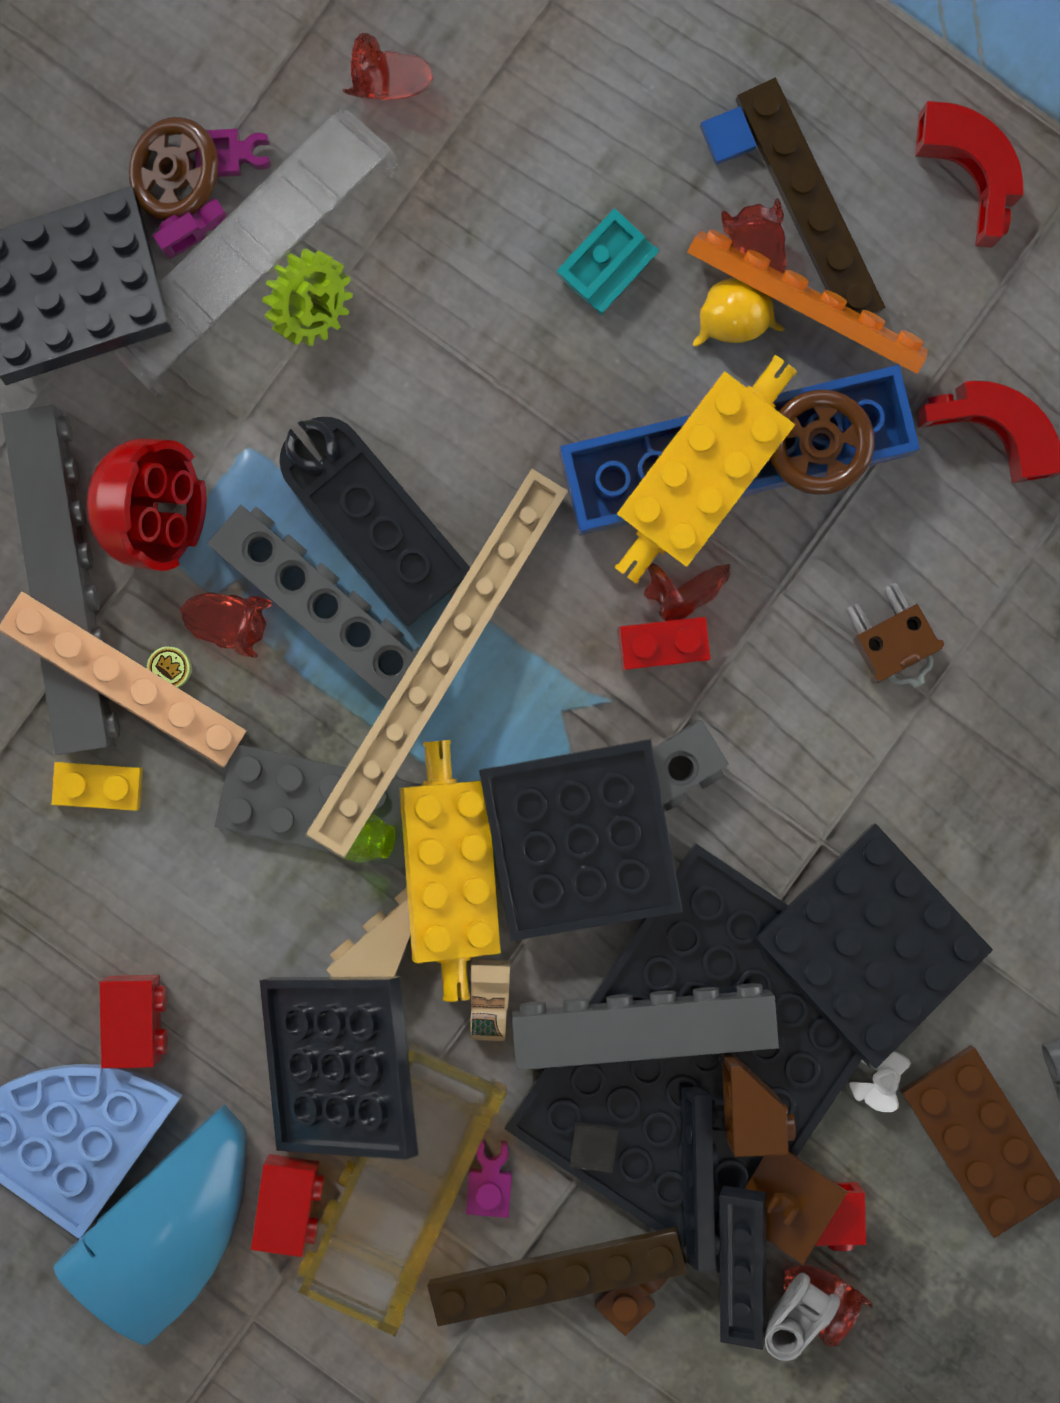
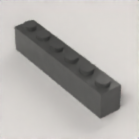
[512,984,779,1070]

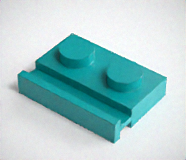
[556,208,660,316]

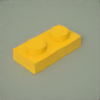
[51,762,143,811]

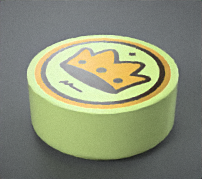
[147,646,192,688]

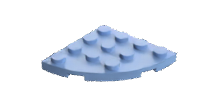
[0,1064,182,1239]

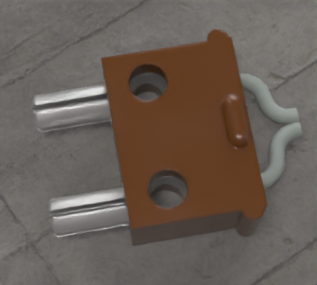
[846,583,944,688]

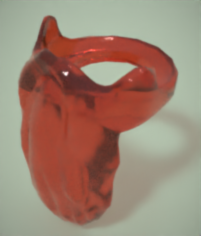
[343,33,434,100]
[721,198,787,274]
[644,562,731,621]
[180,592,272,658]
[783,1264,873,1347]

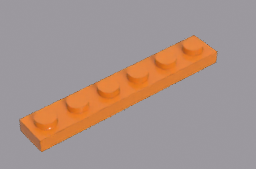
[687,229,928,374]

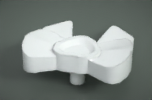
[850,1051,911,1112]

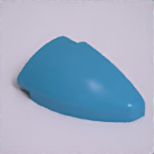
[53,1104,247,1346]

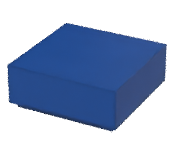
[700,106,757,166]

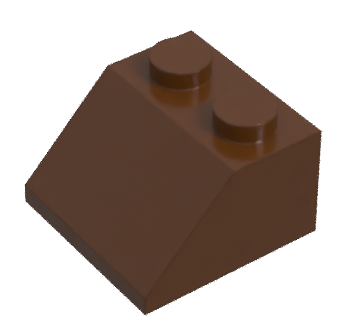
[722,1052,795,1157]

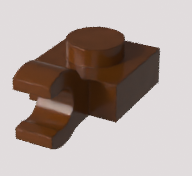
[595,1278,668,1336]

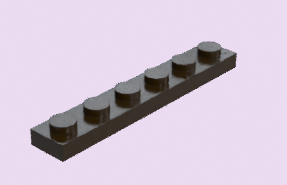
[735,77,886,314]
[427,1227,688,1326]

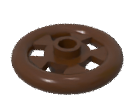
[129,117,218,220]
[770,390,875,495]

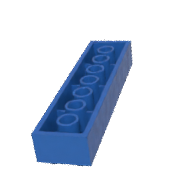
[559,365,920,536]

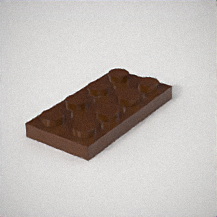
[900,1045,1060,1238]

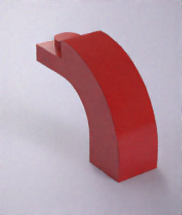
[915,101,1024,247]
[916,381,1060,483]

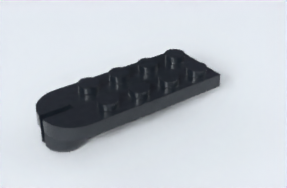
[279,417,470,627]

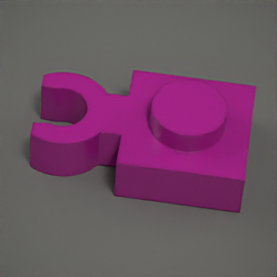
[195,128,271,177]
[153,198,229,260]
[466,1139,512,1218]

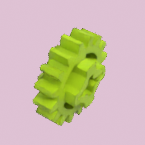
[262,249,353,346]

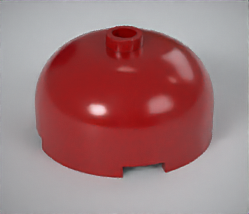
[87,438,207,571]

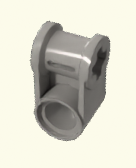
[765,1273,840,1361]

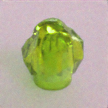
[344,813,396,863]

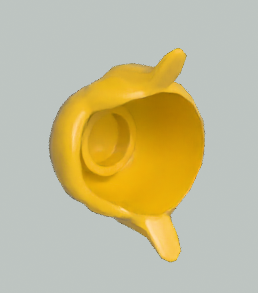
[693,277,784,347]

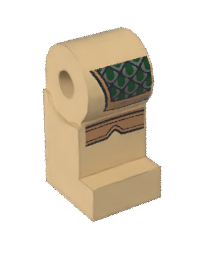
[471,959,510,1041]

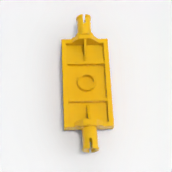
[615,355,797,584]
[399,740,501,1002]

